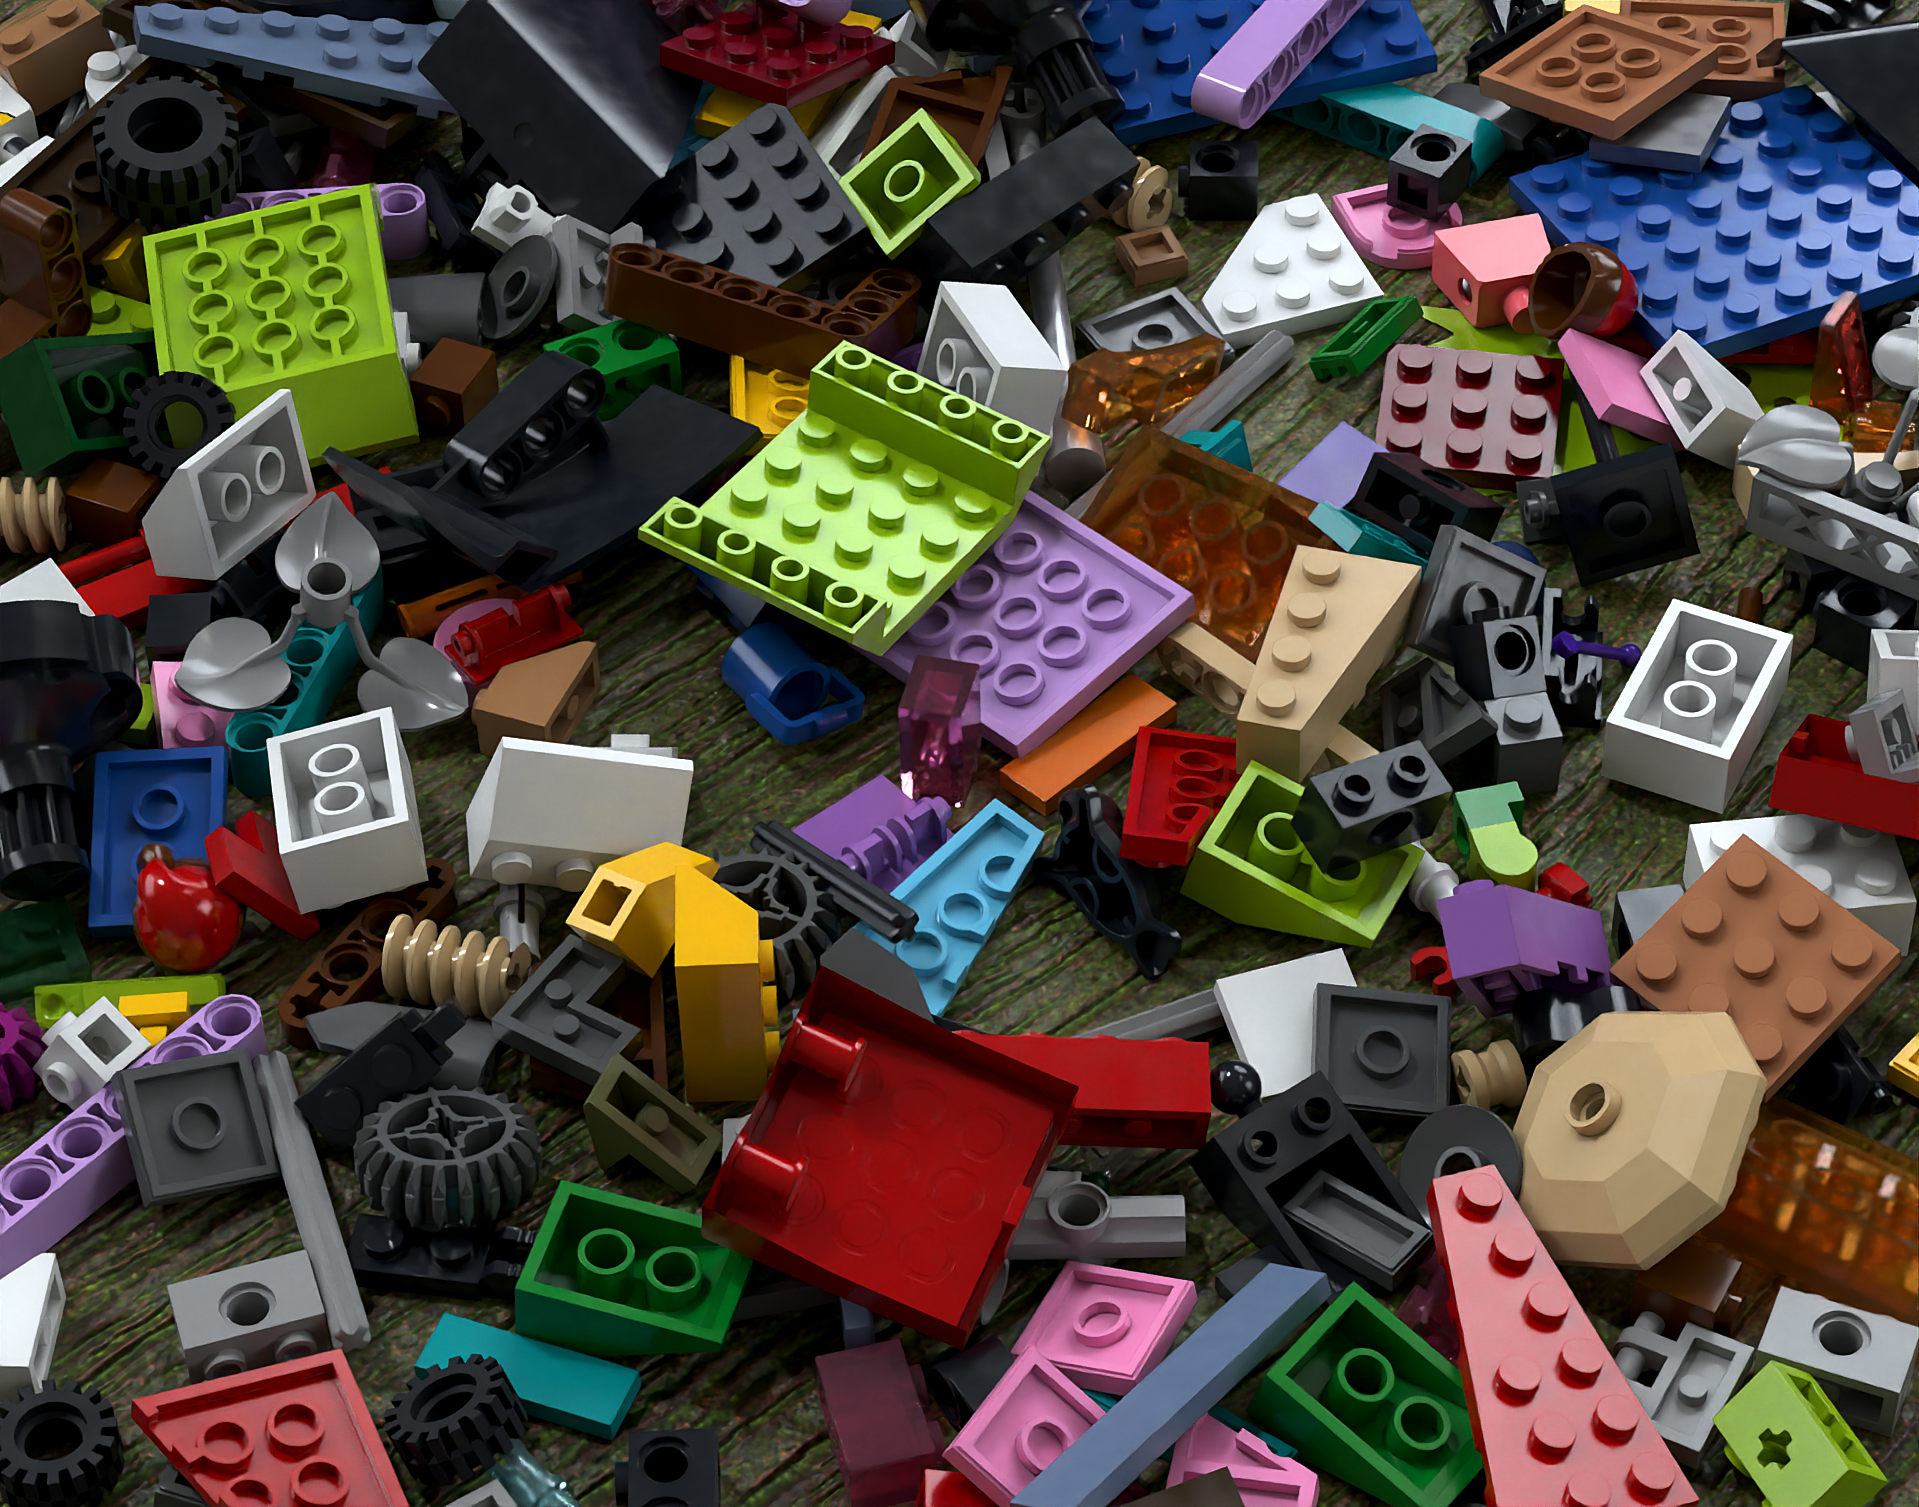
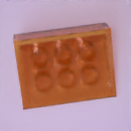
[1079,424,1350,665]
[1691,1094,1919,1327]

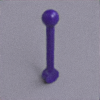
[1552,631,1642,668]

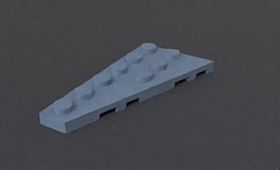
[133,3,471,127]

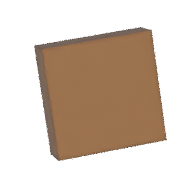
[1115,225,1189,287]

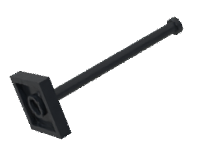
[1550,360,1700,587]

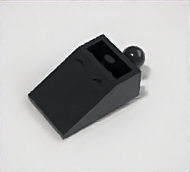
[1188,1060,1435,1311]

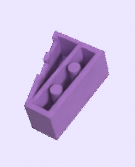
[1437,880,1614,1018]

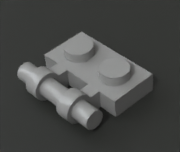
[1613,1311,1755,1470]

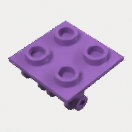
[791,774,955,894]

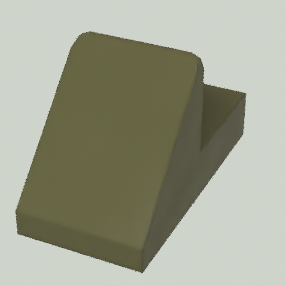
[583,1053,723,1195]

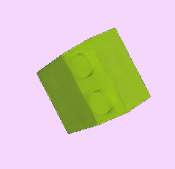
[1179,760,1426,949]

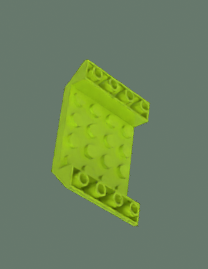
[142,182,420,468]
[638,340,1051,657]

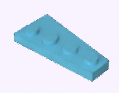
[852,798,1045,1017]

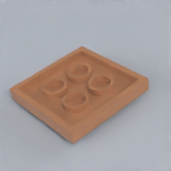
[1620,0,1785,102]
[1479,4,1718,141]
[1609,833,1901,1103]

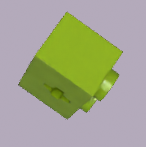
[1712,1360,1889,1507]

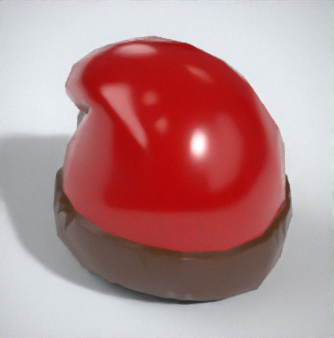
[1528,242,1639,342]
[132,843,246,975]

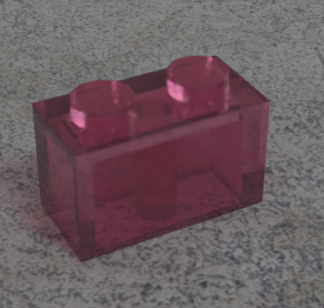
[898,654,982,808]
[815,1338,947,1507]

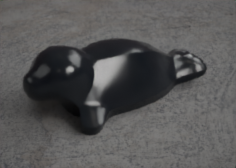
[1033,784,1183,980]

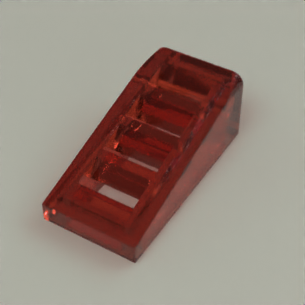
[1809,290,1873,427]

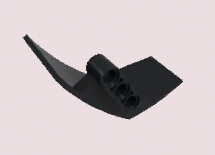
[322,350,764,594]

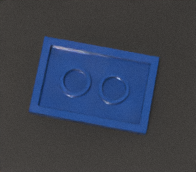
[88,746,229,938]

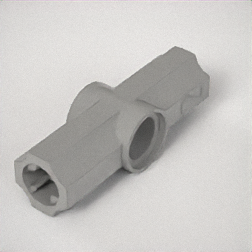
[1006,1181,1186,1270]

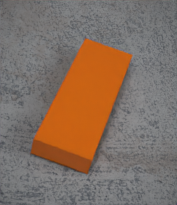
[1000,673,1177,817]

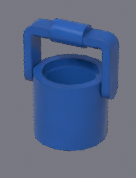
[721,621,865,745]

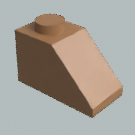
[471,641,601,756]

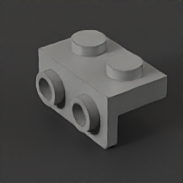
[552,215,643,333]
[1845,688,1919,784]

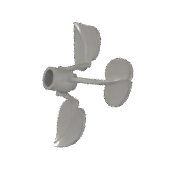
[1736,327,1919,528]
[174,491,468,732]

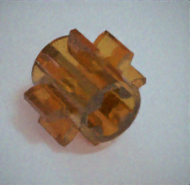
[1842,400,1915,453]

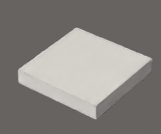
[1213,948,1357,1105]

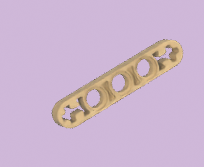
[1157,622,1380,777]

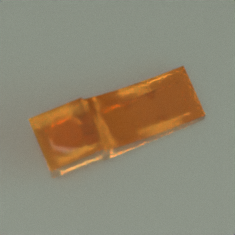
[1060,332,1226,436]

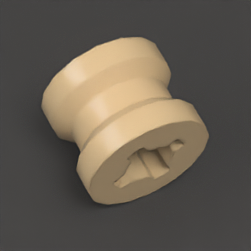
[1450,1039,1528,1110]

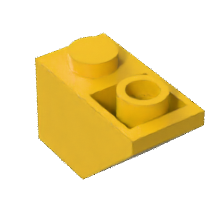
[565,841,721,978]

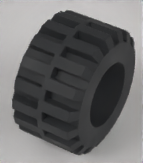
[93,76,242,230]

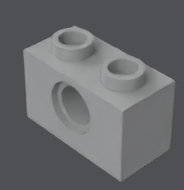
[167,1249,332,1385]
[1753,1286,1919,1437]

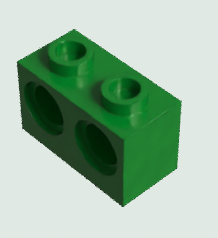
[543,319,683,422]

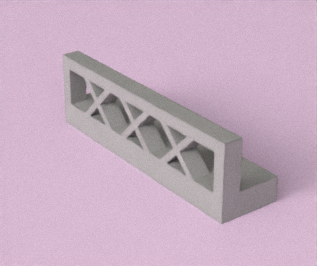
[1745,469,1919,601]

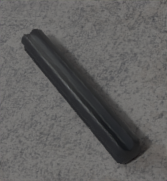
[749,820,919,944]

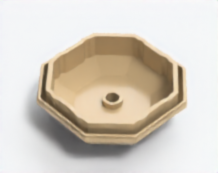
[1513,1011,1768,1270]

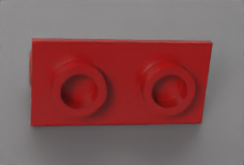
[444,583,584,686]

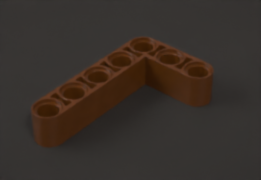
[0,188,93,408]
[603,243,922,380]

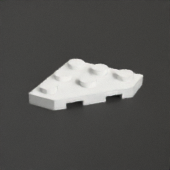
[1201,193,1384,350]

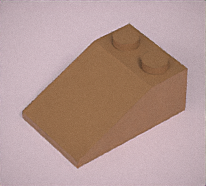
[0,0,116,117]

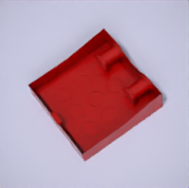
[1768,714,1919,840]
[701,965,1079,1351]

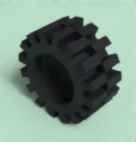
[123,371,236,479]
[384,1354,527,1486]
[0,1379,125,1507]

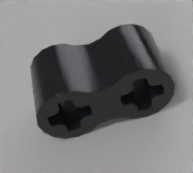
[1512,986,1642,1077]

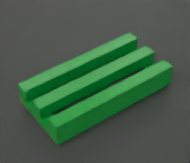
[1308,295,1424,380]

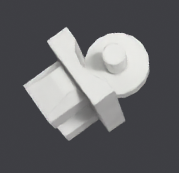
[471,182,566,284]

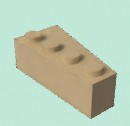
[1236,545,1422,784]

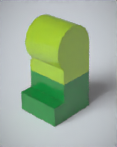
[1451,781,1538,893]

